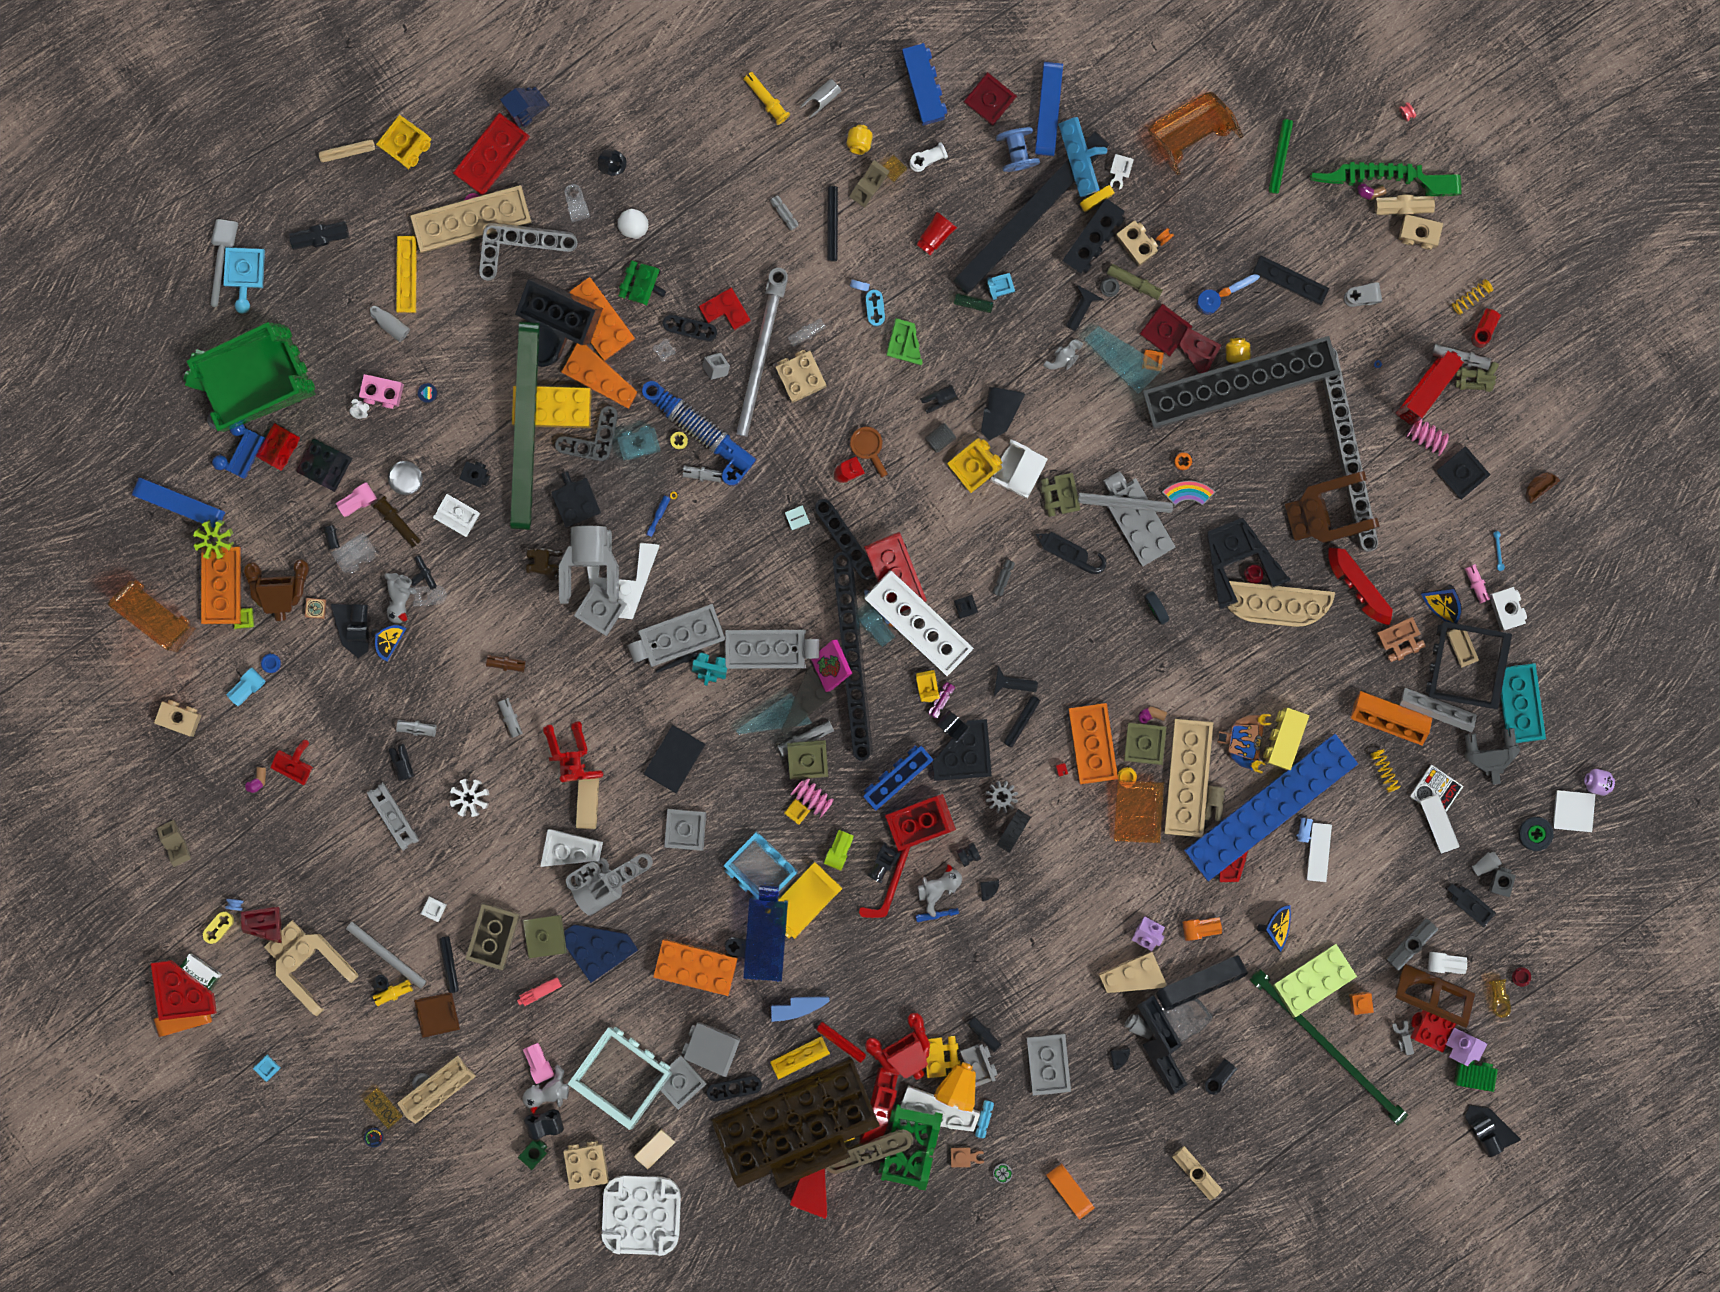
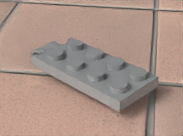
[1103,471,1175,567]
[627,604,726,668]
[725,630,819,669]

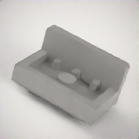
[960,1043,998,1087]

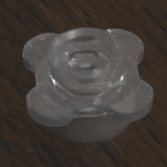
[653,339,676,361]

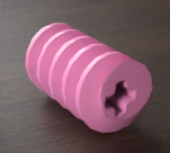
[1405,419,1449,456]
[790,778,833,819]

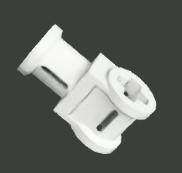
[909,142,948,172]

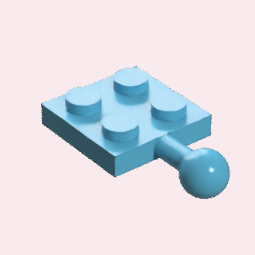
[224,247,265,314]

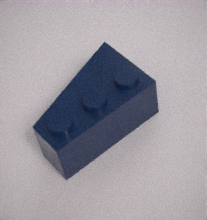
[500,87,550,128]

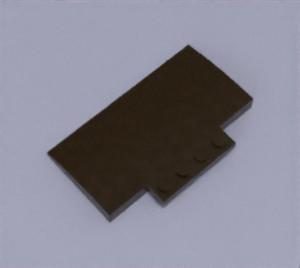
[711,1058,880,1188]

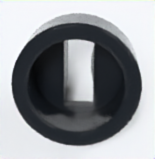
[372,975,389,992]

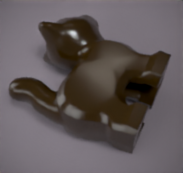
[526,548,563,580]

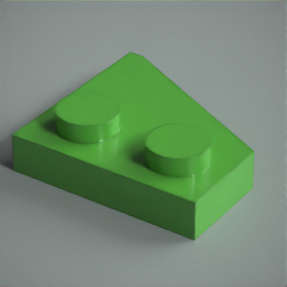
[886,318,923,366]

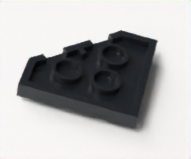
[933,719,992,781]

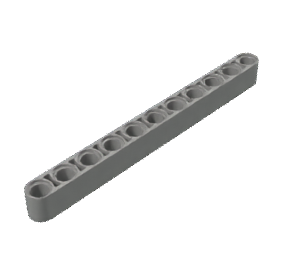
[1323,348,1378,552]

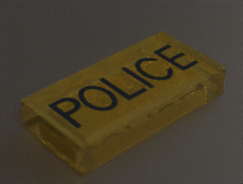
[363,1087,403,1129]

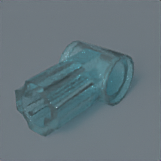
[859,607,895,647]

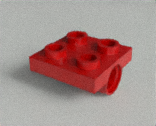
[1410,1010,1456,1053]

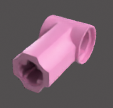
[336,483,377,517]
[523,1043,554,1084]

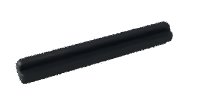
[827,186,838,262]

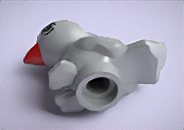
[383,573,417,624]
[918,864,962,917]
[522,1065,569,1114]

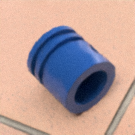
[1196,290,1221,315]

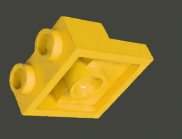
[376,114,432,170]
[947,438,1003,493]

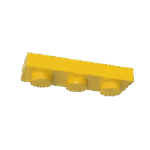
[770,1036,830,1080]

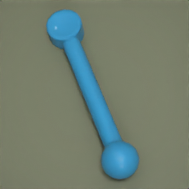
[1493,531,1505,571]

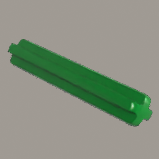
[1269,119,1293,194]

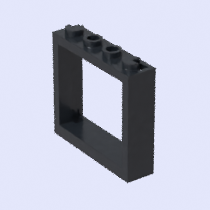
[1425,621,1512,710]

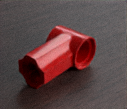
[1471,308,1501,348]

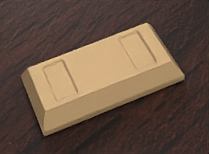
[1446,629,1479,668]

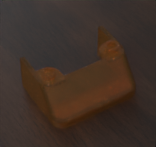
[1148,92,1244,175]
[107,579,196,652]

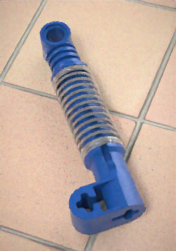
[642,381,757,486]

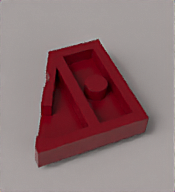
[1178,327,1221,374]
[241,907,282,943]

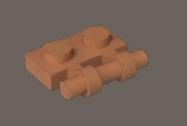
[1377,617,1425,663]

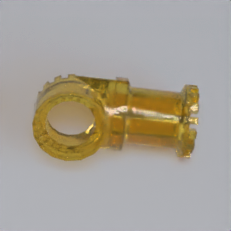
[1489,979,1511,1018]

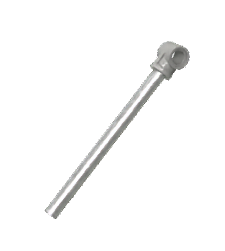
[736,268,788,437]

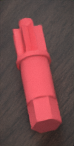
[517,977,562,1006]

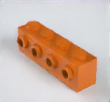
[1350,691,1432,746]

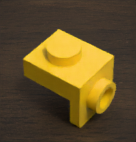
[915,670,940,702]

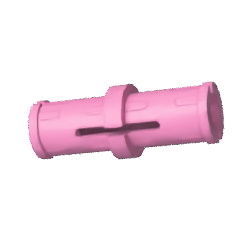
[1464,564,1491,604]

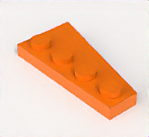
[561,343,638,409]

